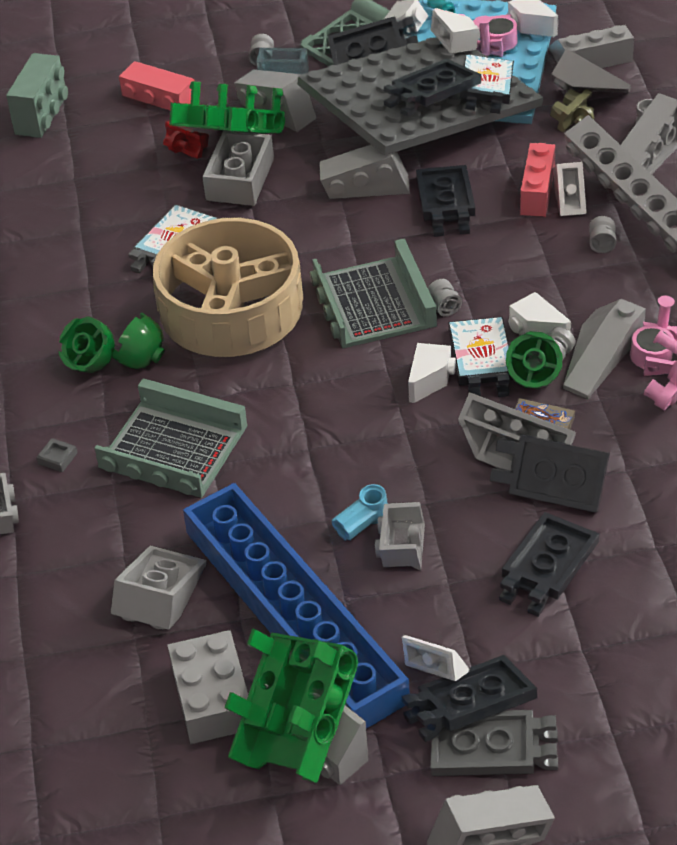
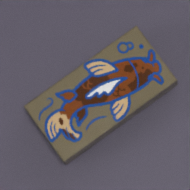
[515,398,575,429]

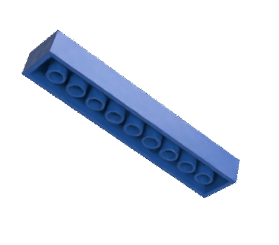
[183,483,410,729]

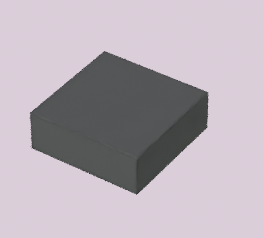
[36,438,77,472]

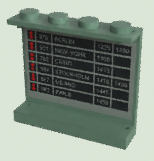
[309,238,437,349]
[95,378,247,498]

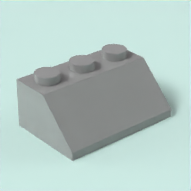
[549,25,634,68]

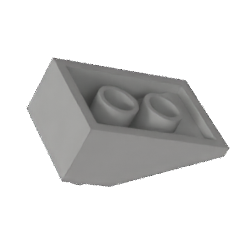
[551,48,631,93]
[111,546,207,629]

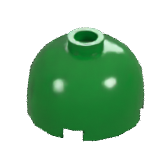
[113,313,165,369]
[59,316,115,373]
[506,331,563,389]

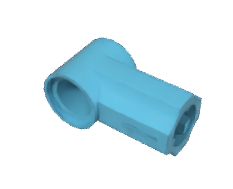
[332,484,388,541]

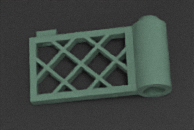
[300,0,390,66]

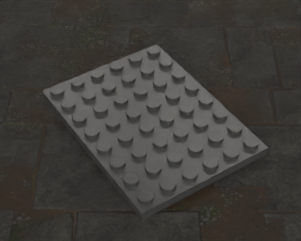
[297,37,544,155]

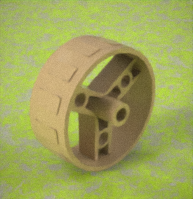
[153,218,303,357]

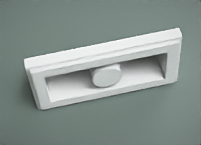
[402,635,469,681]

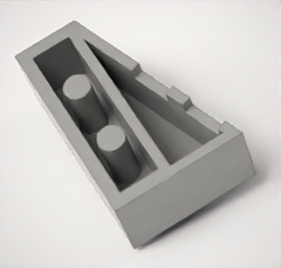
[234,69,316,132]
[320,144,410,199]
[426,785,555,845]

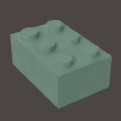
[6,53,68,138]

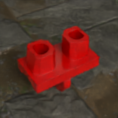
[163,120,209,159]

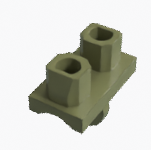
[550,89,594,132]

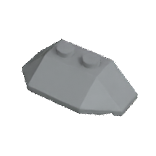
[458,392,576,470]

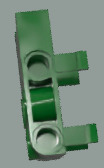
[169,81,285,134]
[224,629,358,783]

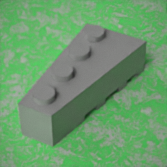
[606,93,677,189]

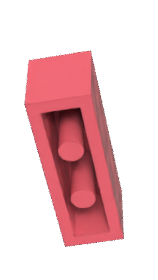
[119,61,194,110]
[520,143,555,217]

